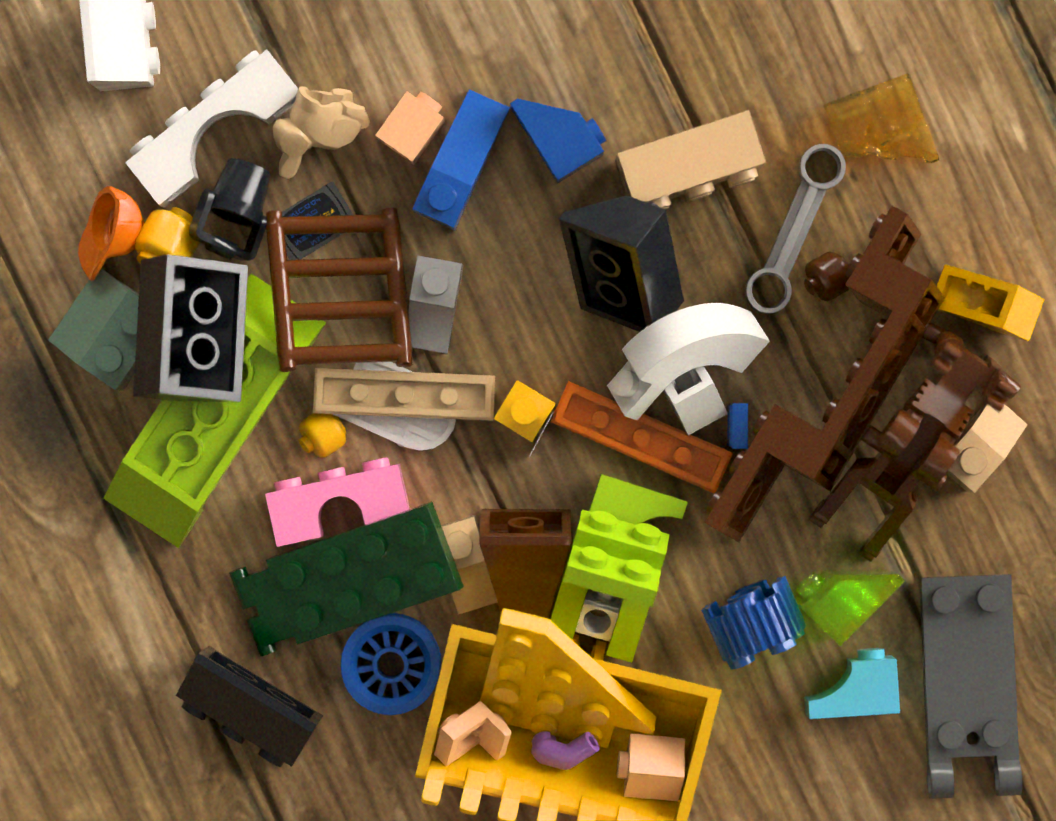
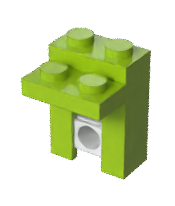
[550,509,670,663]

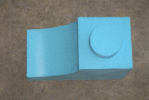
[804,648,900,719]

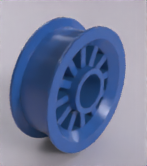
[341,613,441,715]

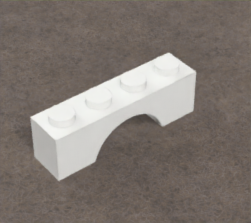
[125,50,298,208]

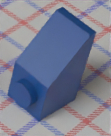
[510,98,606,183]

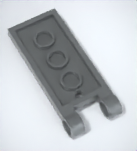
[919,574,1022,799]

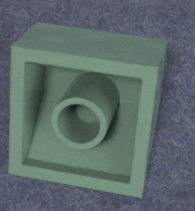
[48,268,139,391]

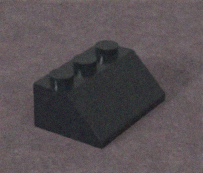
[559,195,684,332]
[133,254,248,402]
[176,646,323,767]

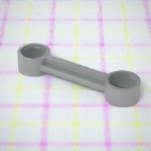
[745,144,846,314]

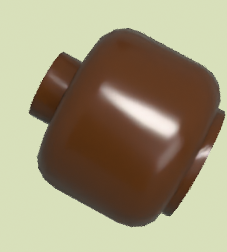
[804,252,849,301]

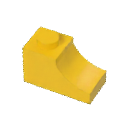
[937,264,1045,342]

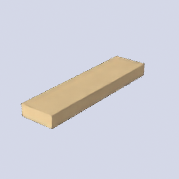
[313,368,495,421]

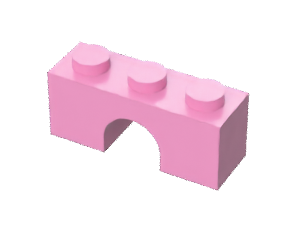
[265,457,410,547]

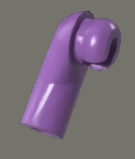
[531,731,599,770]

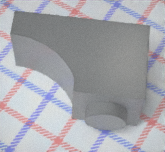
[408,255,464,354]

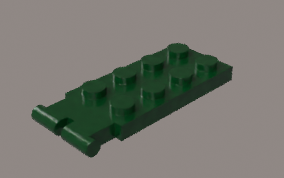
[229,502,464,657]

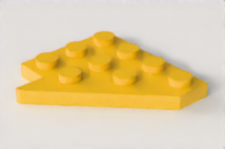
[480,608,657,749]

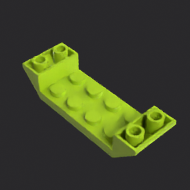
[103,273,327,548]

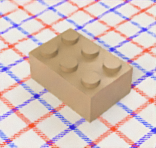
[615,110,766,209]

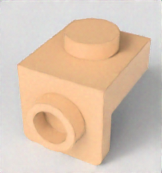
[434,701,511,766]

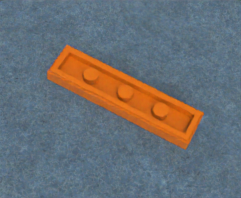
[551,381,733,494]

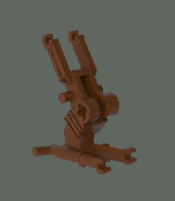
[809,322,1021,562]

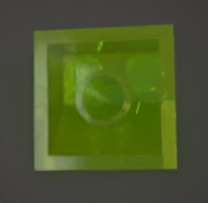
[795,569,905,646]

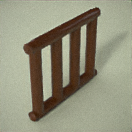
[266,207,413,372]

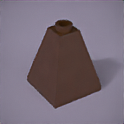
[479,509,572,619]

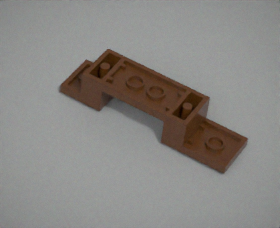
[705,206,945,542]

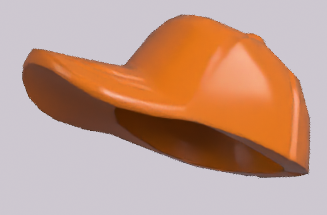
[78,186,145,281]

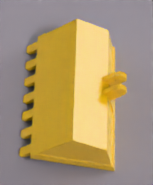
[415,624,722,821]

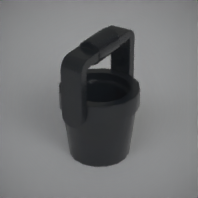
[189,158,271,261]

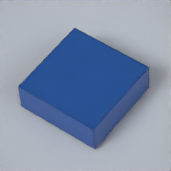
[727,403,748,449]

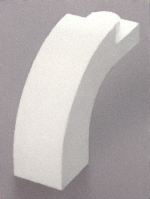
[607,303,770,420]

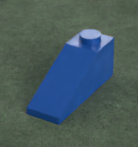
[412,89,510,231]

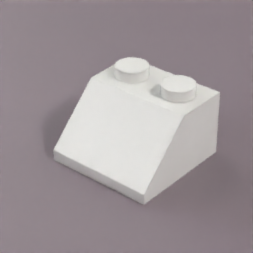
[79,0,160,91]

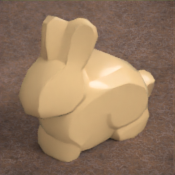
[273,86,370,179]

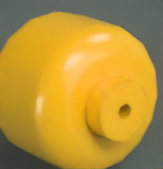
[298,413,346,458]

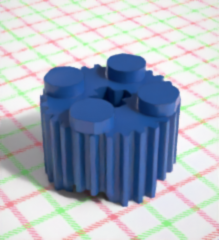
[701,576,806,670]

